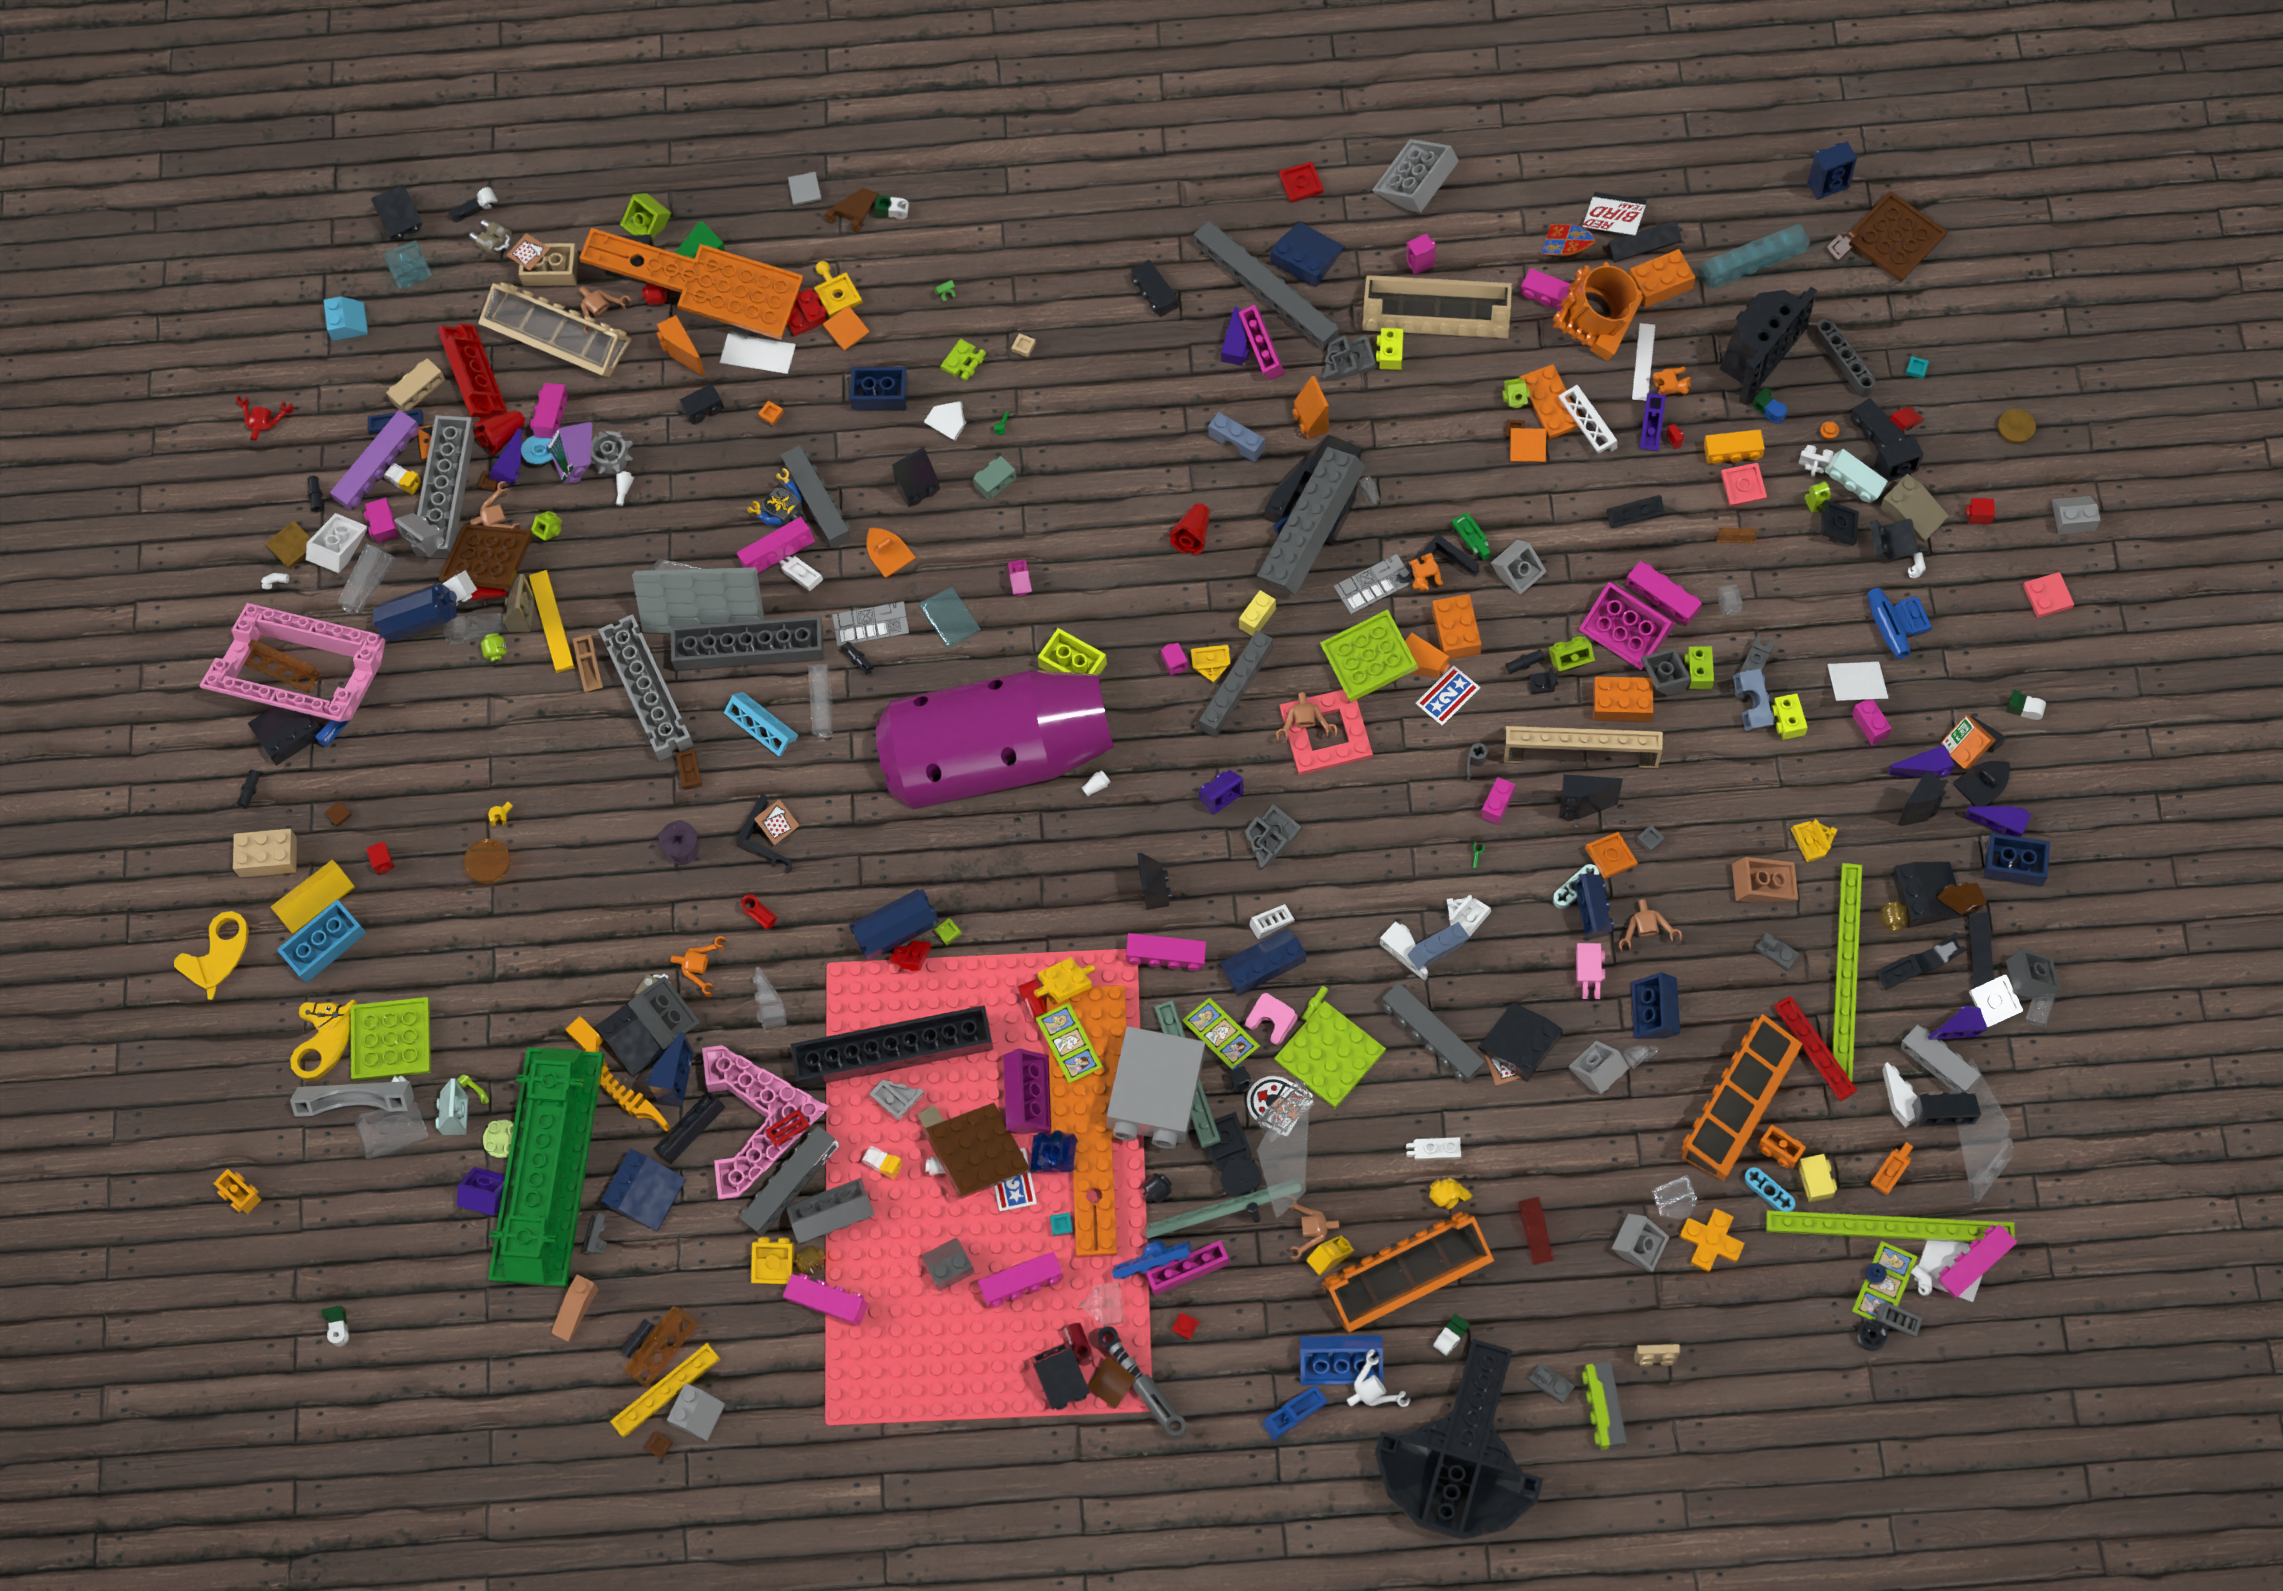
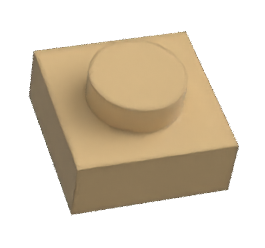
[1012,334,1036,358]

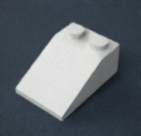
[306,513,368,573]

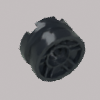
[1857,1319,1888,1352]

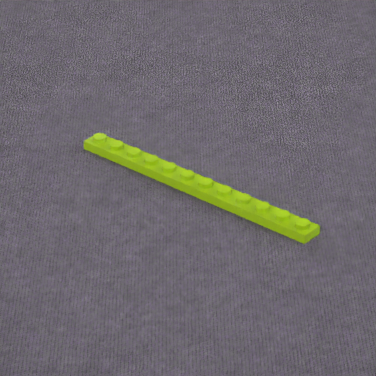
[1832,863,1862,1082]
[1766,1211,2015,1242]

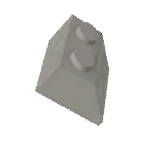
[2052,496,2100,534]
[394,513,445,557]
[1491,540,1547,595]
[1568,1041,1629,1094]
[1612,1214,1669,1272]
[667,1383,725,1442]

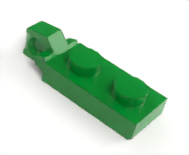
[1451,512,1490,561]

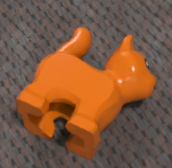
[1653,366,1691,395]
[1409,553,1443,592]

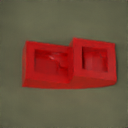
[1890,407,1924,431]

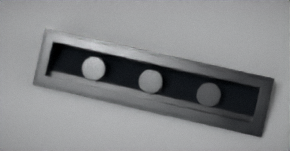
[1608,220,1682,263]
[653,1092,725,1164]

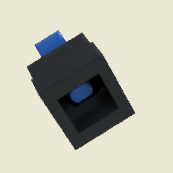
[1229,1065,1252,1093]

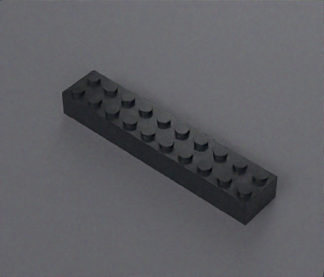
[790,1005,994,1088]

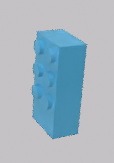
[277,899,367,983]

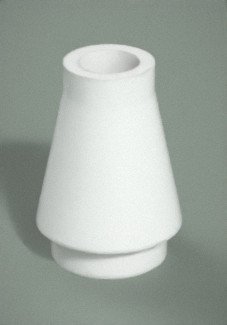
[1081,770,1111,797]

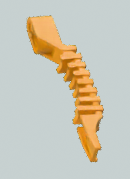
[565,1016,670,1132]

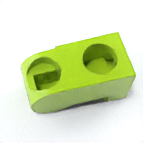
[1804,482,1830,513]

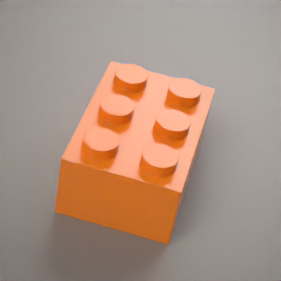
[1629,249,1695,308]
[1432,594,1481,660]
[1593,677,1653,722]

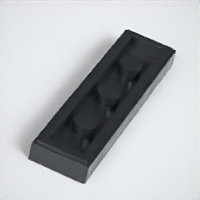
[1968,913,1994,989]

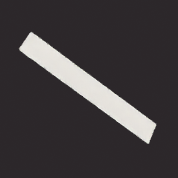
[1632,323,1655,401]

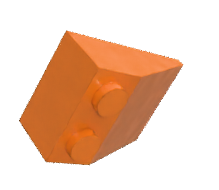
[656,315,705,376]
[1292,376,1329,440]

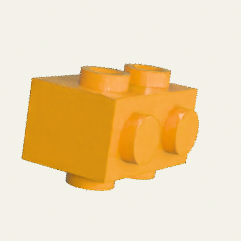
[213,1169,261,1215]

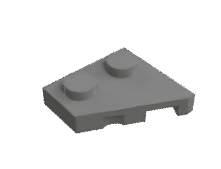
[869,1080,925,1121]

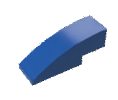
[1262,1385,1328,1441]

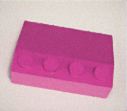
[1579,582,1676,670]

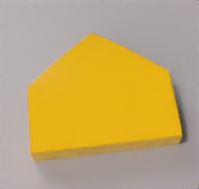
[1191,645,1230,683]
[1791,819,1837,863]

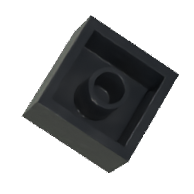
[1874,435,1924,483]

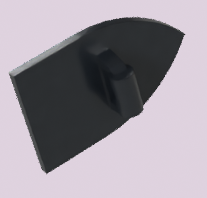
[1953,761,2010,806]

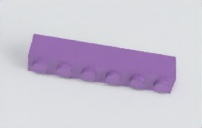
[330,410,420,511]

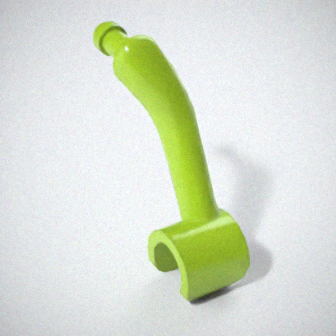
[457,1075,489,1104]

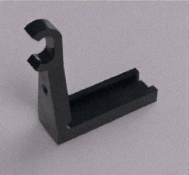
[1397,534,1480,583]
[736,794,792,874]

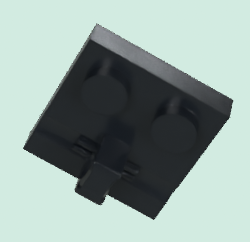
[1820,500,1859,546]

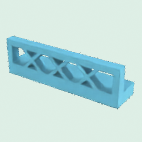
[724,692,798,756]

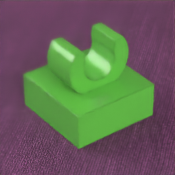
[934,280,955,301]

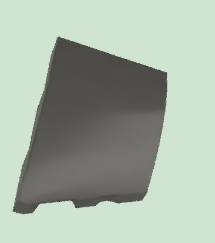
[1322,335,1378,380]
[1245,804,1303,869]

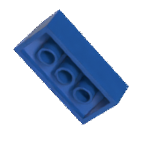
[1300,1335,1383,1385]

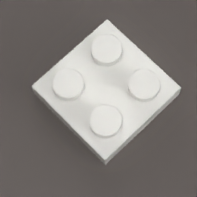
[1969,975,2023,1027]

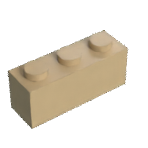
[386,358,445,412]

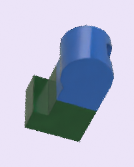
[1752,387,1787,424]

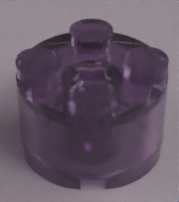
[659,820,700,865]

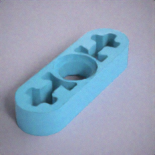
[1744,1168,1795,1212]

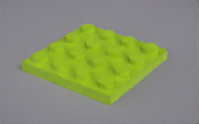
[1320,609,1419,703]
[351,997,431,1081]
[1274,1001,1386,1109]

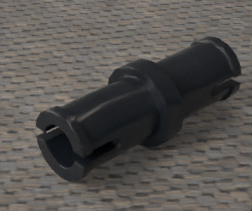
[307,476,323,512]
[841,642,874,675]
[1505,649,1545,675]
[236,770,261,809]
[620,1318,655,1359]

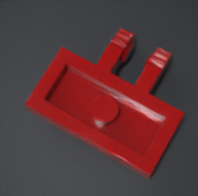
[889,940,931,971]

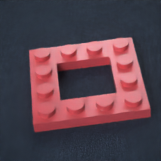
[1280,689,1373,775]

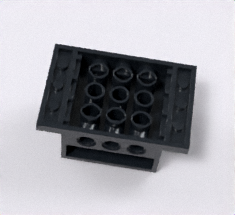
[1719,287,1817,405]

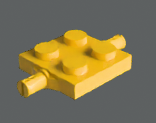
[1034,957,1095,1003]

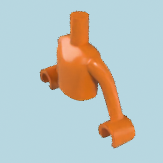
[671,936,726,997]

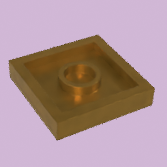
[265,520,311,570]

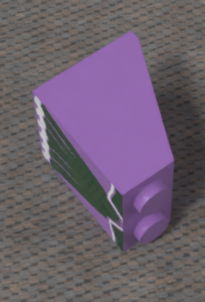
[548,422,592,484]

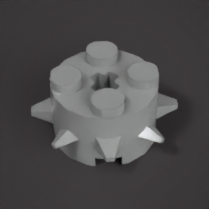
[590,431,633,474]

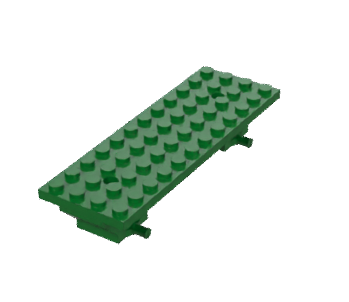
[488,1048,605,1288]

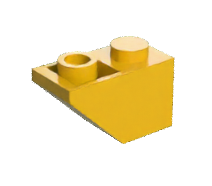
[1307,1235,1354,1275]

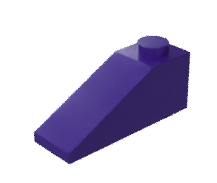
[1221,307,1250,366]
[1640,393,1666,450]
[489,428,522,487]
[1888,745,1954,778]
[1965,806,2031,837]
[1928,1006,1987,1040]

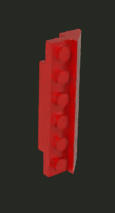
[438,323,508,420]

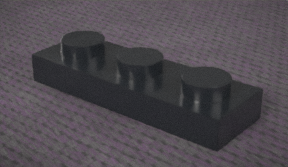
[1606,495,1665,528]

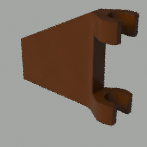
[825,188,878,233]

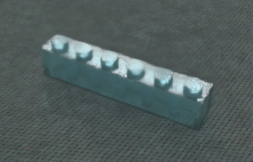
[1700,223,1810,288]

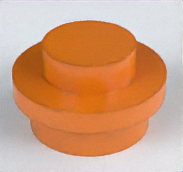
[1820,422,1839,440]

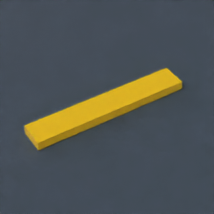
[529,570,575,673]
[610,1343,721,1438]

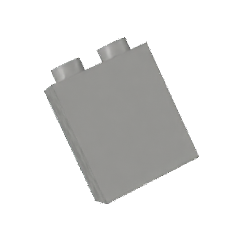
[1107,1026,1205,1149]

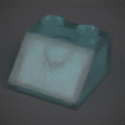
[383,240,432,289]

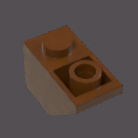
[1937,882,1987,915]

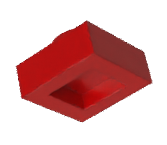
[1667,424,1684,450]
[1172,1312,1199,1341]

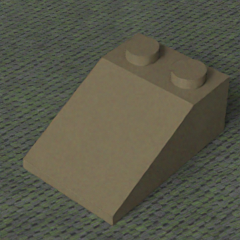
[1880,474,1949,542]
[503,574,535,632]

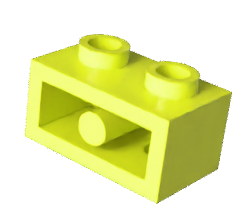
[1376,328,1403,370]
[1771,694,1808,740]

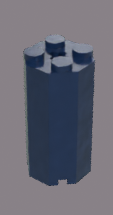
[373,583,457,642]
[849,889,939,962]

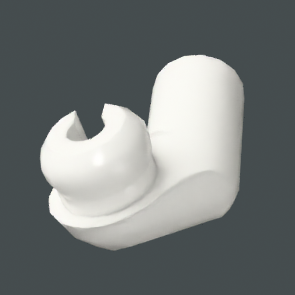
[1908,553,1926,578]
[261,573,289,589]
[1910,1265,1932,1295]

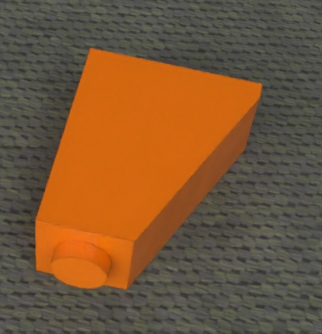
[1405,633,1450,678]

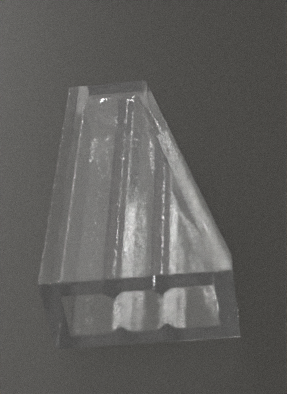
[337,543,396,614]
[808,664,833,738]

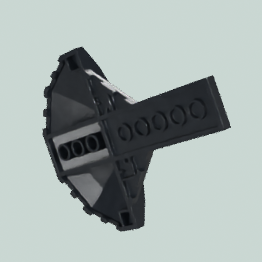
[1375,1339,1544,1540]

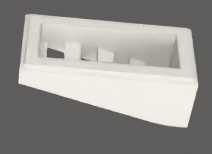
[1249,904,1294,940]

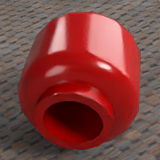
[642,283,669,305]

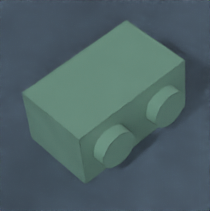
[973,456,1017,501]

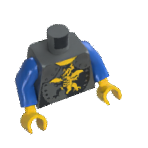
[747,469,806,526]

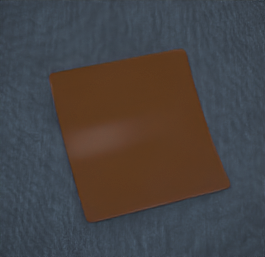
[1088,1356,1136,1409]

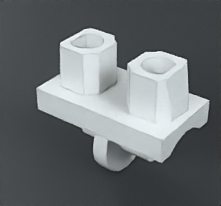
[1799,445,1834,477]

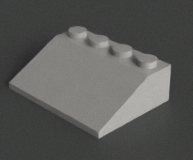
[1372,139,1459,213]

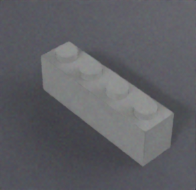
[1901,1025,1981,1094]

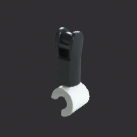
[449,187,498,222]

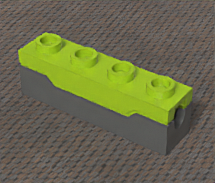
[1582,1361,1627,1450]

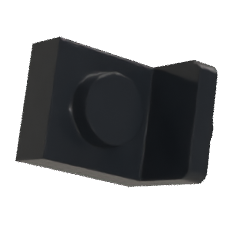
[1529,667,1558,695]

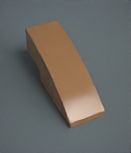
[573,634,603,692]

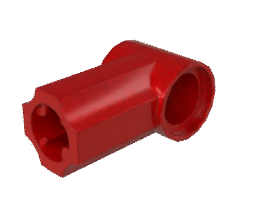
[741,894,778,930]
[1018,979,1048,1020]

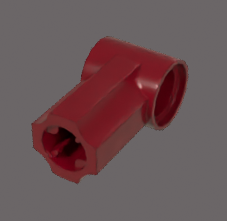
[1064,1322,1093,1366]

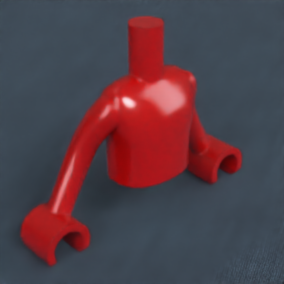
[236,395,294,441]

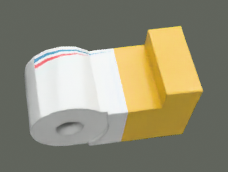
[384,463,422,495]
[862,1146,903,1179]

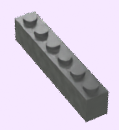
[780,445,852,548]
[1199,631,1273,738]
[1382,982,1485,1084]
[740,1126,840,1237]

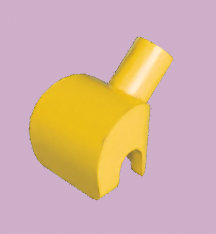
[488,802,513,827]

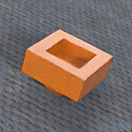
[758,401,784,426]

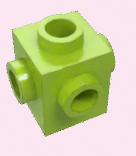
[1502,378,1530,408]
[531,511,563,540]

